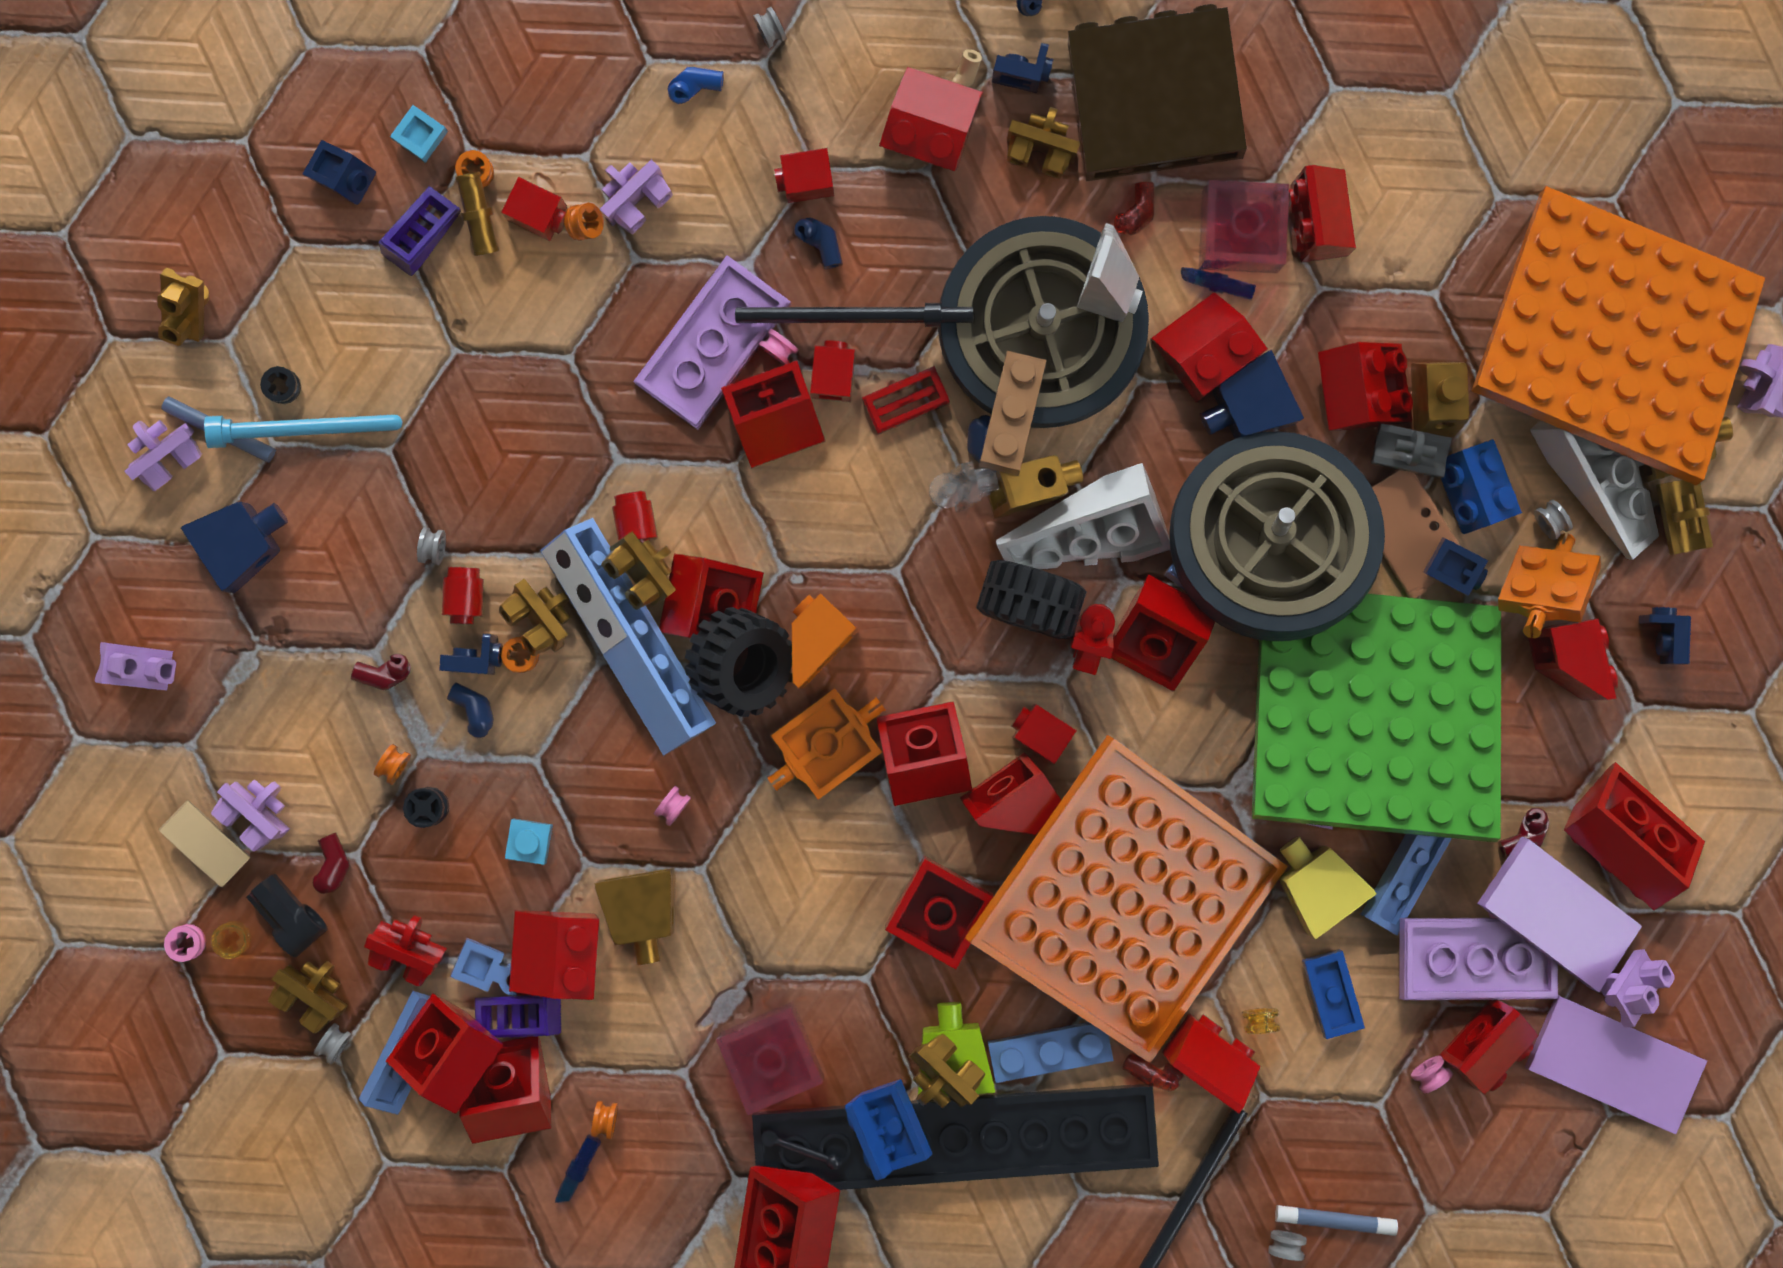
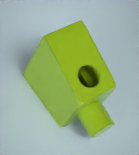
[918,1002,995,1096]

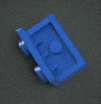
[1441,439,1522,534]
[845,1079,933,1180]

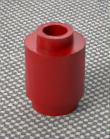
[612,491,658,543]
[442,567,484,624]

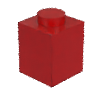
[774,148,834,203]
[501,177,567,241]
[810,340,855,402]
[1011,704,1077,764]

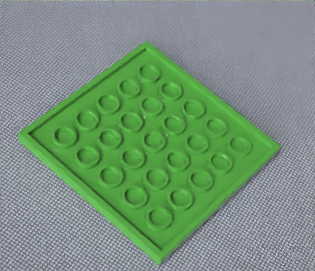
[1252,594,1501,842]

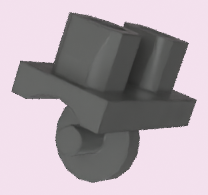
[1371,423,1452,478]

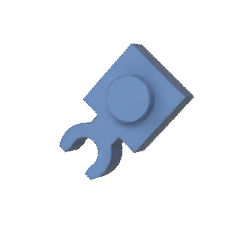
[450,938,518,996]

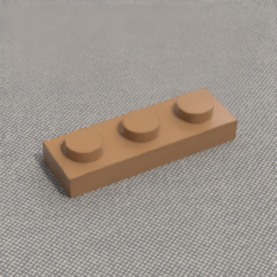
[979,351,1046,476]

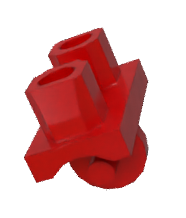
[1071,604,1115,675]
[364,915,447,987]

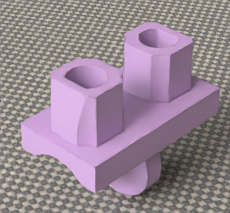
[600,159,673,234]
[1737,344,1783,418]
[124,420,202,491]
[95,642,176,691]
[211,780,290,851]
[1601,949,1675,1027]

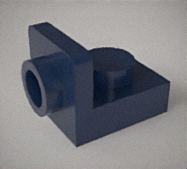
[992,43,1054,93]
[303,140,376,205]
[1423,537,1488,596]
[1639,607,1691,665]
[439,634,503,675]

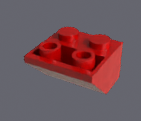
[1286,165,1356,263]
[1318,342,1413,431]
[721,360,826,469]
[1528,618,1618,700]

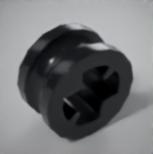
[260,366,301,404]

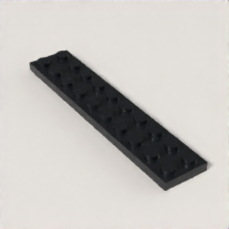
[752,1083,1159,1190]

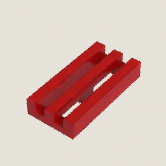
[862,366,950,435]

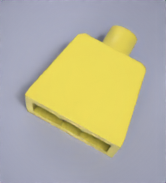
[1279,837,1377,940]

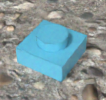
[390,105,448,163]
[505,818,553,865]

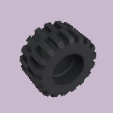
[976,560,1087,639]
[685,607,793,717]

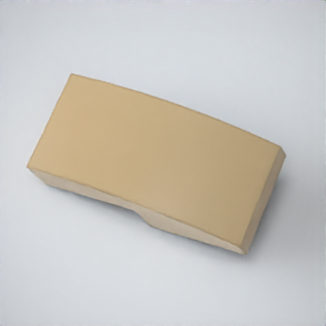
[159,800,250,887]

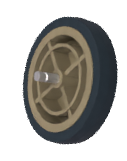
[938,216,1149,428]
[1169,431,1385,641]

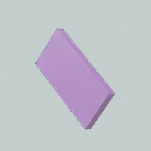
[633,255,791,430]
[1477,837,1642,992]
[1399,918,1558,1000]
[1525,995,1707,1134]

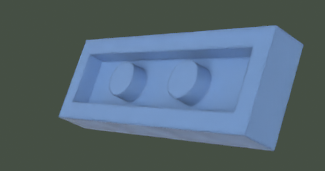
[1360,834,1452,935]
[359,991,430,1115]
[988,1022,1114,1083]

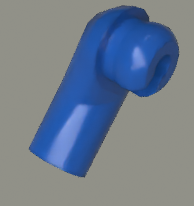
[668,67,724,104]

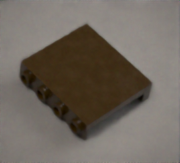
[1068,4,1247,181]

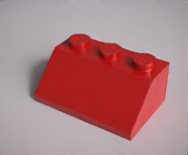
[1564,762,1705,910]
[734,1166,840,1268]

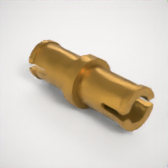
[455,171,499,256]

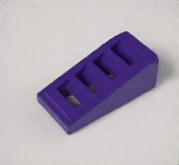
[378,186,461,276]
[475,995,561,1038]

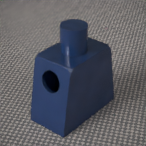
[1200,350,1304,439]
[181,501,288,593]

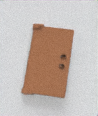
[1372,470,1459,598]

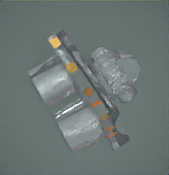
[929,461,999,512]

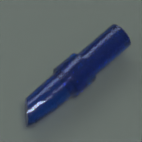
[1181,267,1256,300]
[555,1134,601,1203]

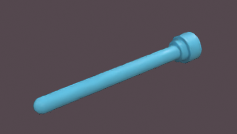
[204,415,403,448]

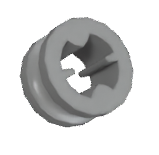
[753,6,787,48]
[1534,500,1573,540]
[417,527,446,565]
[314,1023,352,1065]
[1268,1230,1307,1261]

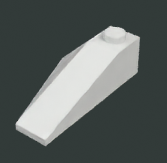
[1077,223,1143,322]
[1530,421,1659,560]
[996,463,1170,570]

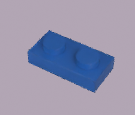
[1302,949,1365,1039]

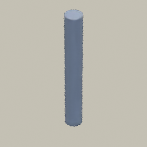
[161,396,276,463]

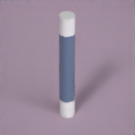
[1275,1205,1398,1236]

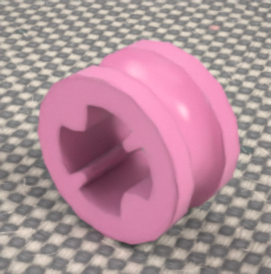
[758,329,799,365]
[654,786,691,826]
[164,924,206,962]
[1411,1056,1453,1093]

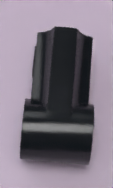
[246,874,328,957]

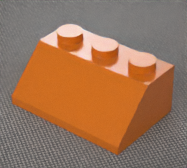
[792,593,858,689]

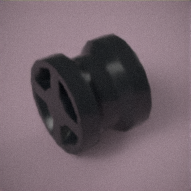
[403,787,449,828]

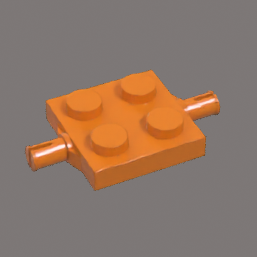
[1498,533,1601,638]
[767,688,886,800]

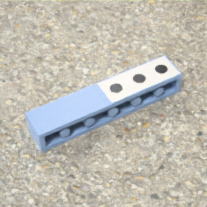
[540,518,716,756]

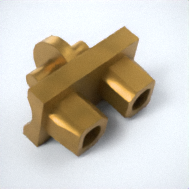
[1006,107,1080,179]
[157,267,209,346]
[1656,480,1713,555]
[601,531,676,610]
[499,578,571,656]
[268,961,348,1034]
[908,1034,985,1108]

